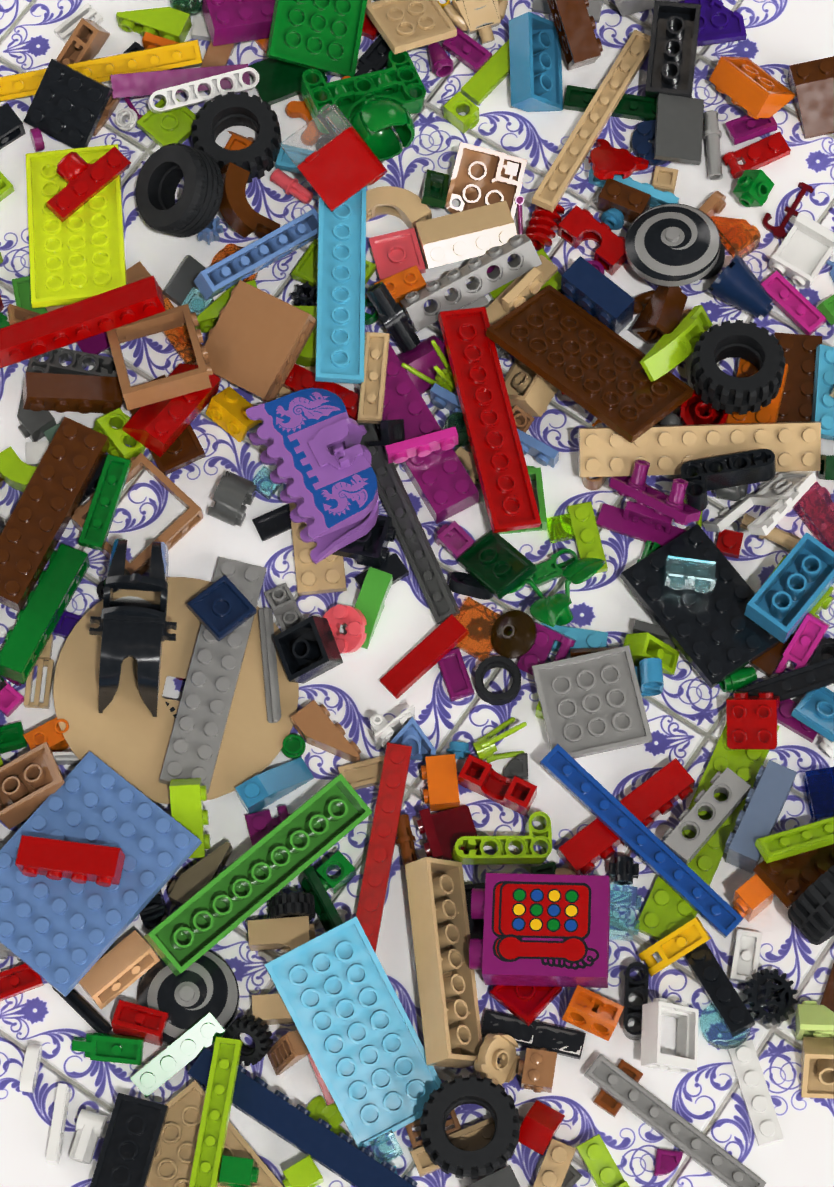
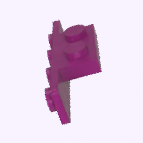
[596,501,687,547]

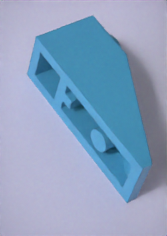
[235,757,314,814]

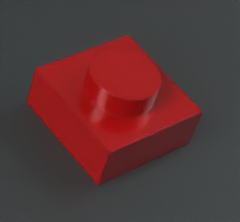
[716,529,744,559]

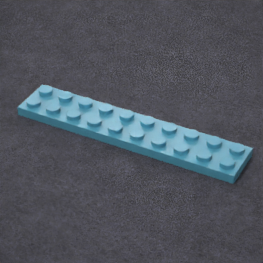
[315,186,366,384]

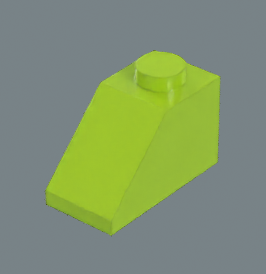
[623,632,680,675]

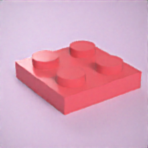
[369,228,426,281]

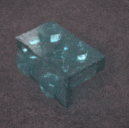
[664,555,717,593]

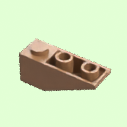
[290,700,361,763]

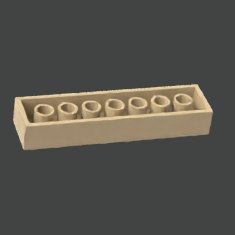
[405,857,483,1069]

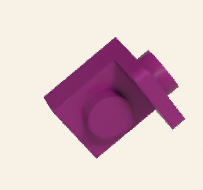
[435,521,475,560]

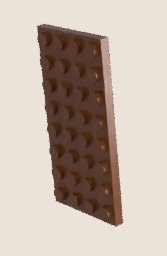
[486,285,694,443]

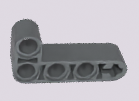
[26,348,118,377]

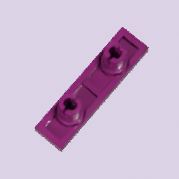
[609,460,701,525]

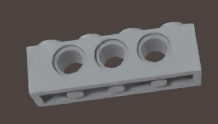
[662,767,751,865]

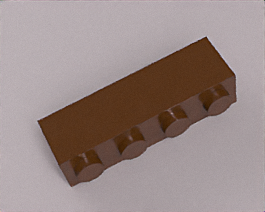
[22,372,123,415]

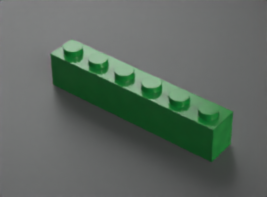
[0,544,90,684]

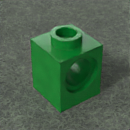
[316,850,356,894]
[219,1155,259,1187]

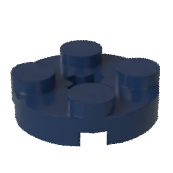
[631,120,667,166]

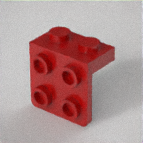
[726,692,780,750]

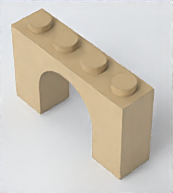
[247,916,316,1026]

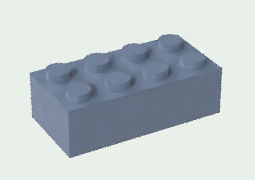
[724,760,797,874]

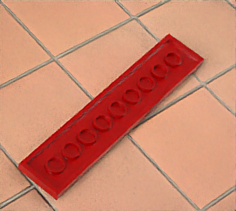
[438,307,541,533]

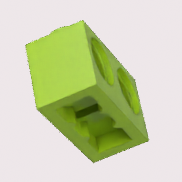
[93,408,146,460]

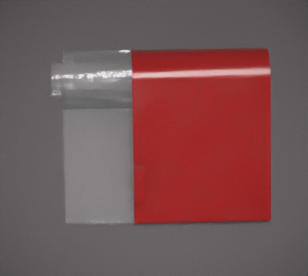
[280,103,387,212]

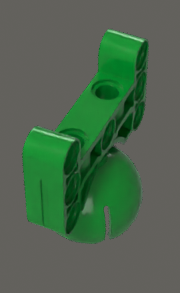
[300,50,426,161]

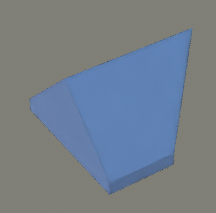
[390,717,436,761]

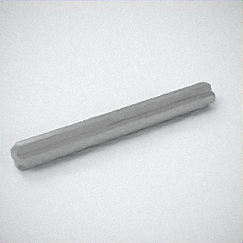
[258,607,281,723]

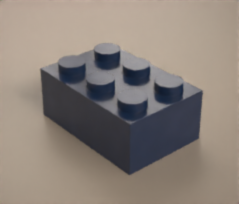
[561,256,635,334]

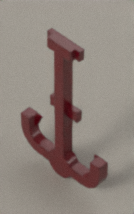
[762,182,814,239]

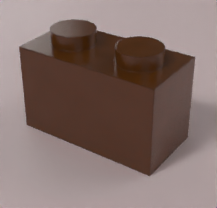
[598,179,651,223]

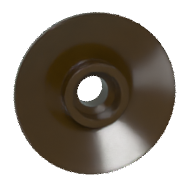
[491,610,537,659]

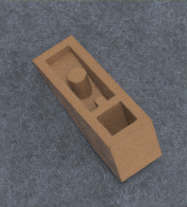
[56,18,110,64]

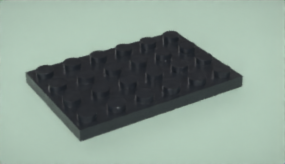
[620,524,781,688]

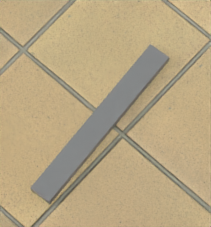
[584,1054,767,1187]

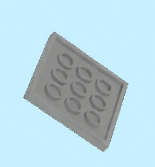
[532,645,653,759]

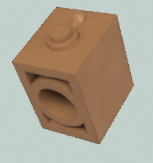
[517,1048,557,1093]

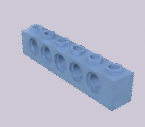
[193,208,318,301]

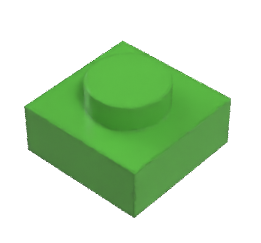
[817,295,834,326]

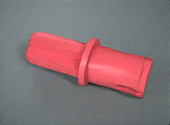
[270,168,314,204]

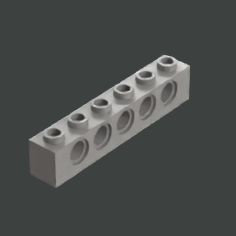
[400,233,542,332]

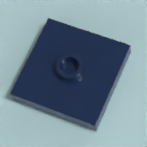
[187,575,257,642]

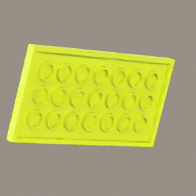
[26,144,127,308]

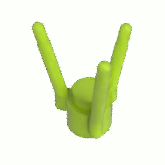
[401,340,456,393]
[472,717,527,763]

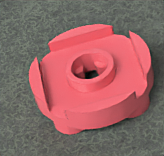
[323,604,367,654]

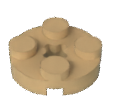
[474,1033,520,1086]

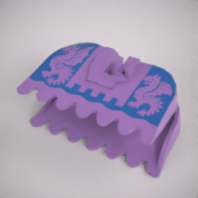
[246,388,379,564]

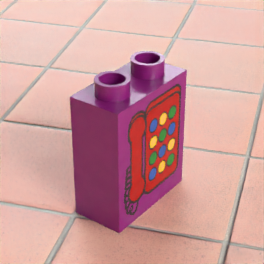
[469,873,610,988]

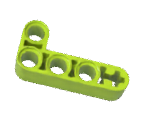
[451,811,552,865]

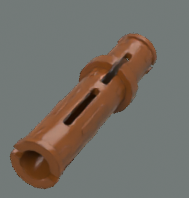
[396,814,417,882]

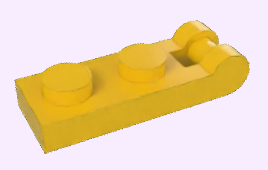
[638,917,711,977]

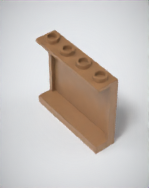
[194,280,317,402]

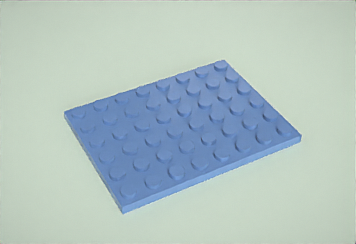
[0,751,202,997]

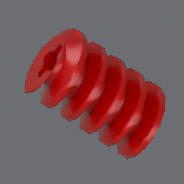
[525,204,565,250]

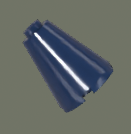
[707,254,773,318]

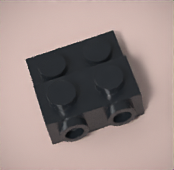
[333,515,396,568]

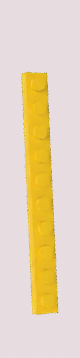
[0,39,203,101]

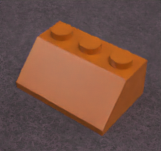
[709,56,795,119]

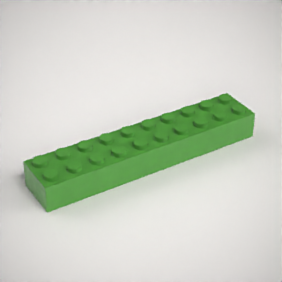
[144,773,373,976]

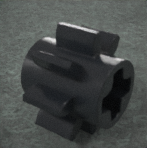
[291,281,317,306]
[609,856,639,885]

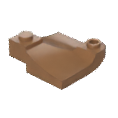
[445,142,527,220]

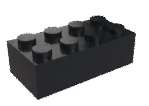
[645,0,701,98]

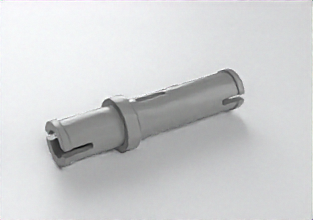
[703,110,723,181]

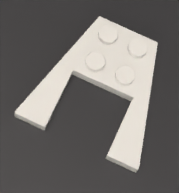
[703,471,817,536]

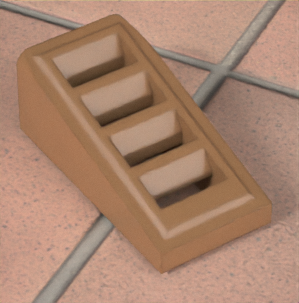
[267,1030,309,1076]

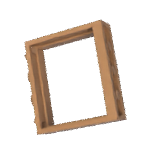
[106,304,213,410]
[71,453,204,575]

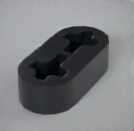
[449,572,494,600]

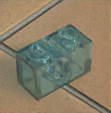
[609,884,642,942]

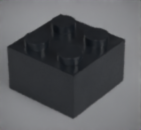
[273,616,343,684]

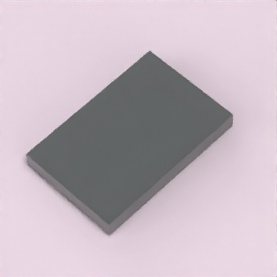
[654,93,704,165]

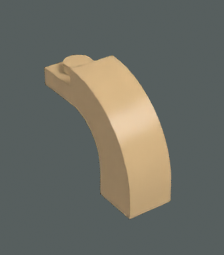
[366,186,432,232]

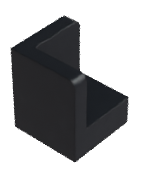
[368,419,405,447]

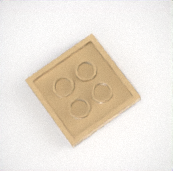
[365,0,457,55]

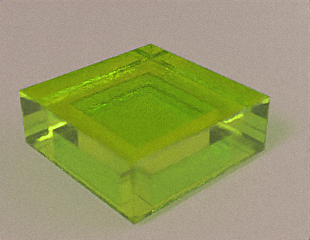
[547,514,575,544]

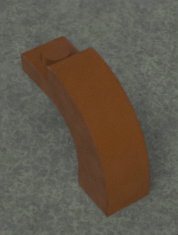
[219,162,281,238]

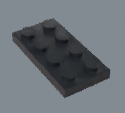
[90,1093,169,1187]

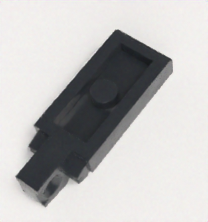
[354,34,391,76]

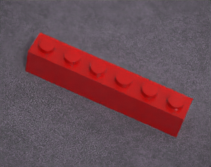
[558,758,695,875]

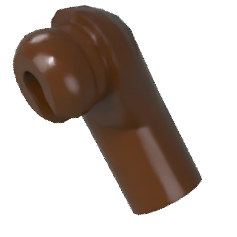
[633,290,655,315]

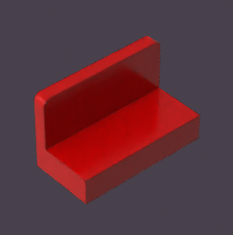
[111,1000,169,1046]

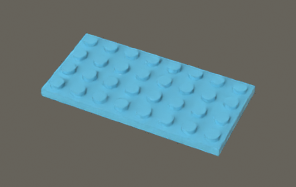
[264,916,442,1150]

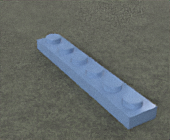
[430,383,559,468]

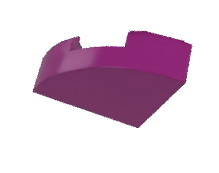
[654,1149,683,1176]

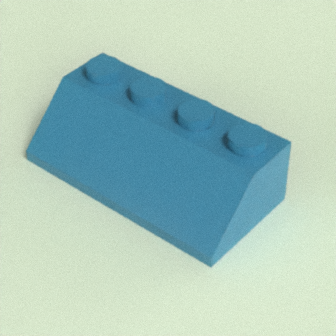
[509,12,563,112]

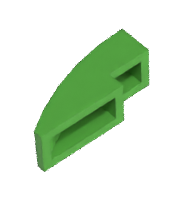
[346,567,393,649]

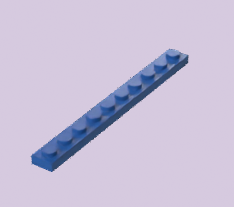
[540,744,744,938]

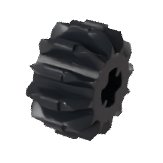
[140,890,169,930]

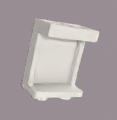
[768,212,834,289]

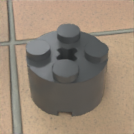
[208,471,257,527]

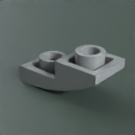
[264,583,305,632]

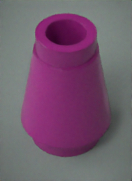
[427,42,454,77]

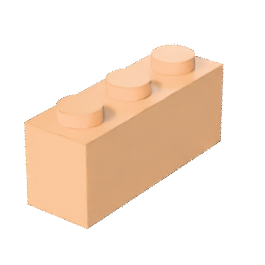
[79,930,160,1010]

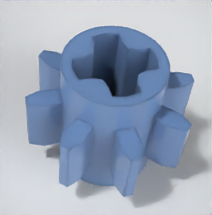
[197,217,224,245]

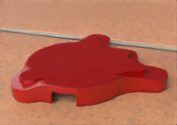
[588,139,649,180]

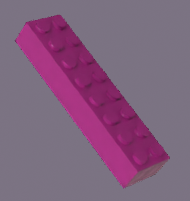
[353,343,479,524]

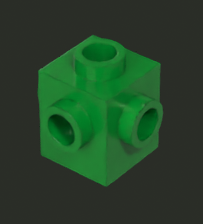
[733,169,775,207]

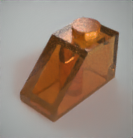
[710,216,761,259]

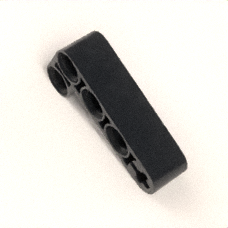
[681,449,776,511]

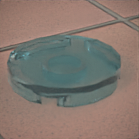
[700,1003,751,1050]

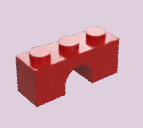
[558,205,627,276]
[458,754,537,816]

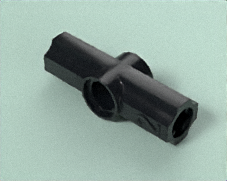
[365,282,420,353]

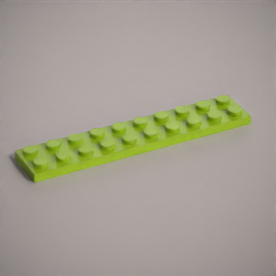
[634,723,780,940]

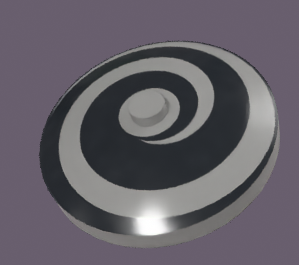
[625,203,720,287]
[137,950,240,1045]

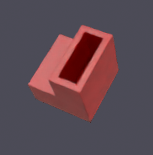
[518,1100,565,1155]

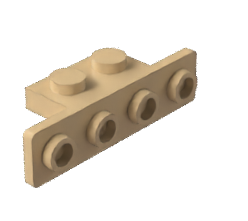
[486,255,558,326]

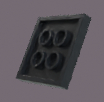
[23,59,113,149]

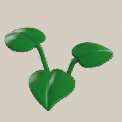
[508,558,605,627]

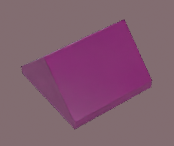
[397,335,450,395]

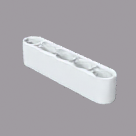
[147,67,259,114]

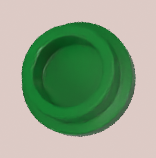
[281,734,306,759]

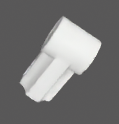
[69,1109,108,1165]

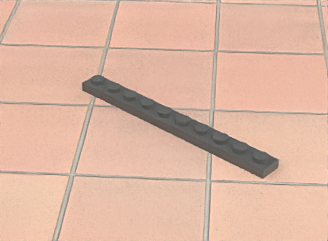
[356,418,461,625]

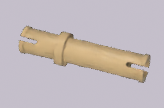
[739,513,801,550]

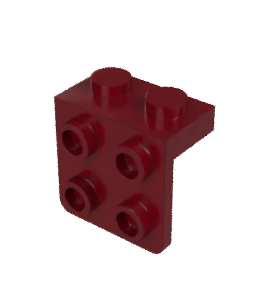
[416,805,478,861]

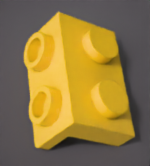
[206,386,262,442]

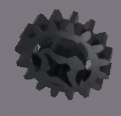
[742,968,798,1025]

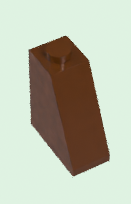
[631,285,688,344]

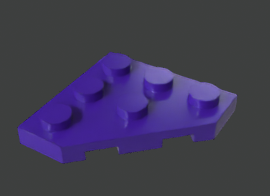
[680,0,747,47]

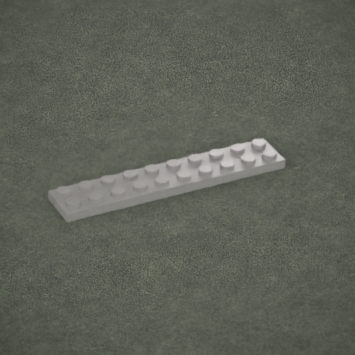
[159,557,266,794]

